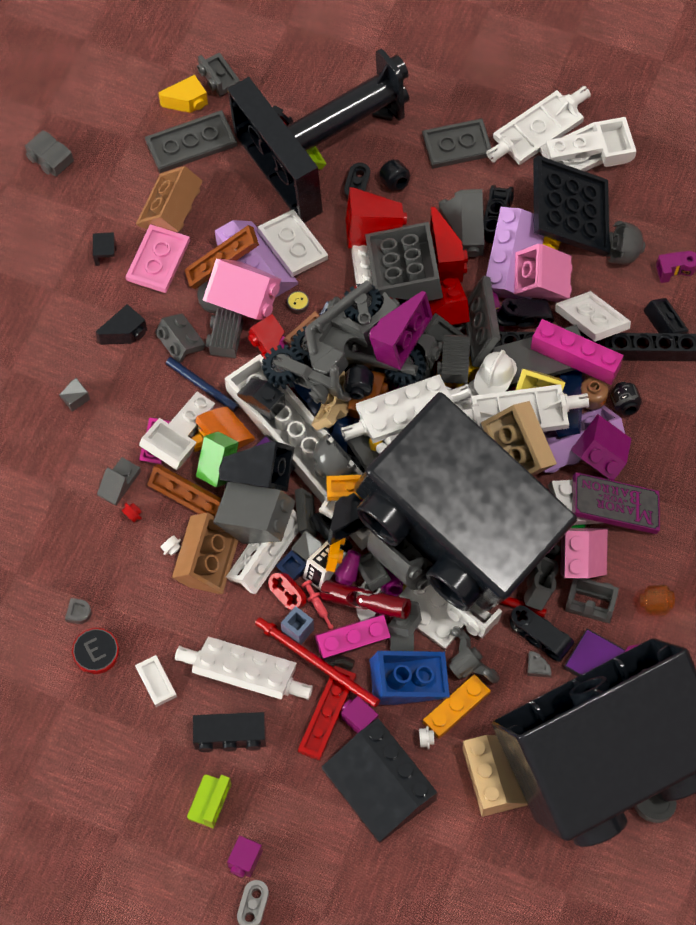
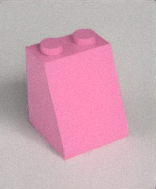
[514,244,572,302]
[203,259,281,320]
[560,528,608,578]

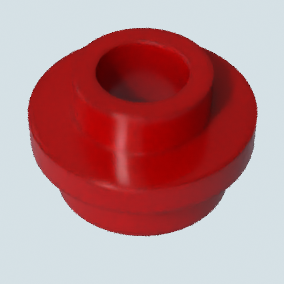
[122,502,142,523]

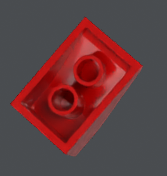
[430,207,468,282]
[429,278,470,325]

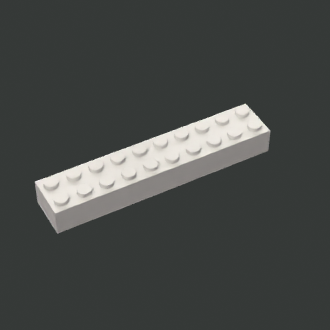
[224,354,371,550]

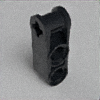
[483,185,514,244]
[496,298,554,327]
[510,606,574,662]

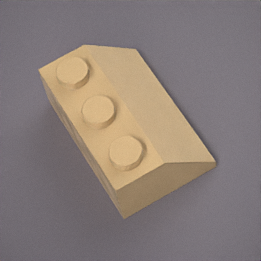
[481,401,557,475]
[462,735,528,817]

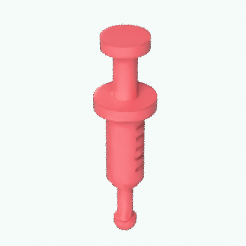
[301,580,334,630]

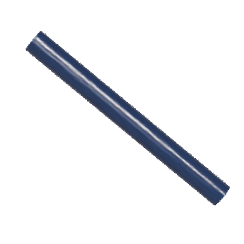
[166,357,239,412]

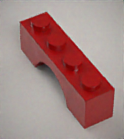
[248,314,302,402]

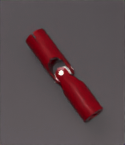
[320,580,411,619]

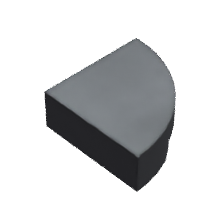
[527,651,551,678]

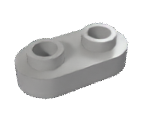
[237,880,269,925]

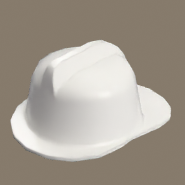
[473,350,517,395]

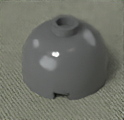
[606,221,645,265]
[313,434,357,477]

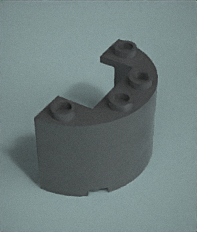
[367,532,432,591]

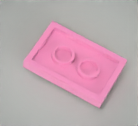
[126,224,190,293]

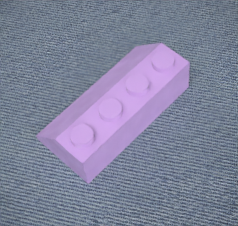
[486,207,544,299]
[215,220,298,298]
[543,406,625,473]

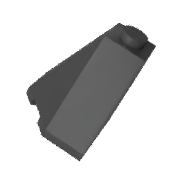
[439,189,484,257]

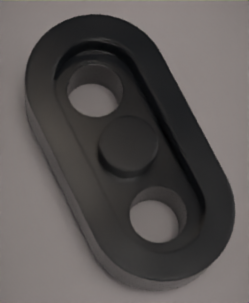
[344,163,370,200]

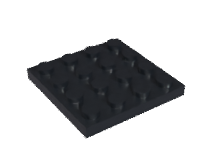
[533,155,610,256]

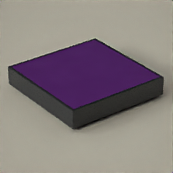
[564,628,625,677]

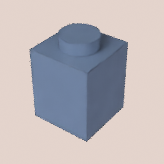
[281,606,314,645]

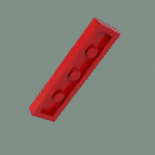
[298,666,357,761]

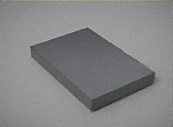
[422,119,491,169]

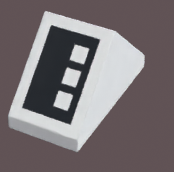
[303,540,347,590]

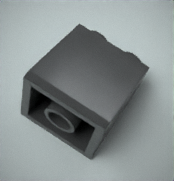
[213,482,295,544]

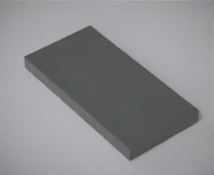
[145,110,237,173]
[465,275,500,368]
[493,325,581,388]

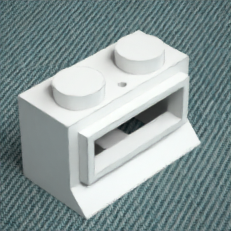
[446,603,502,638]

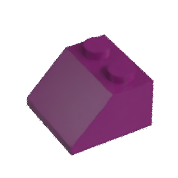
[571,414,632,481]

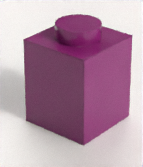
[341,696,379,734]
[227,835,263,878]

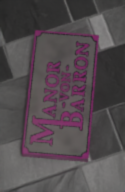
[572,472,660,534]

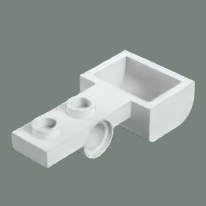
[546,117,636,167]
[139,392,215,470]

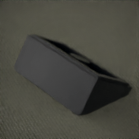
[644,298,689,334]

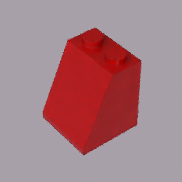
[345,187,407,248]

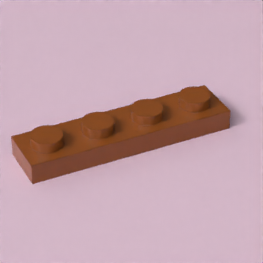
[185,225,259,289]
[147,464,222,516]

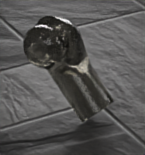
[322,654,355,671]

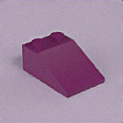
[369,291,433,370]

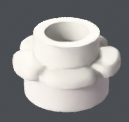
[161,535,181,556]
[419,726,434,749]

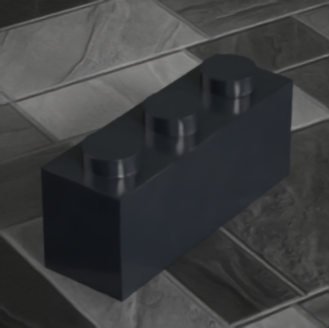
[193,712,266,753]

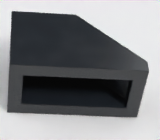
[96,304,147,345]
[237,379,286,421]
[328,493,366,545]

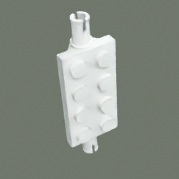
[486,86,591,165]
[341,374,472,444]
[462,384,589,432]
[175,636,313,700]

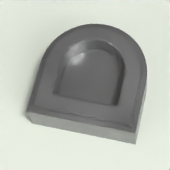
[65,598,92,624]

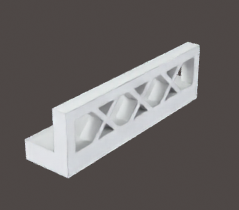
[226,510,298,594]

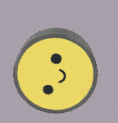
[287,291,309,314]

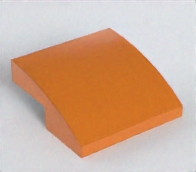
[195,407,255,449]

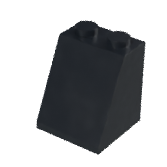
[219,441,295,491]

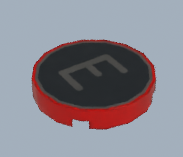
[72,628,119,674]

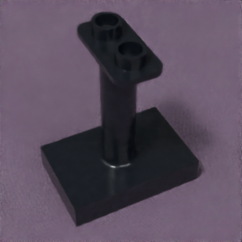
[227,48,409,223]

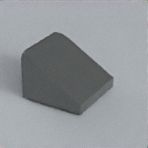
[390,633,414,651]

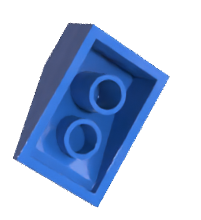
[370,651,450,705]

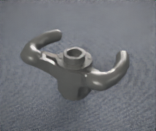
[449,626,500,683]

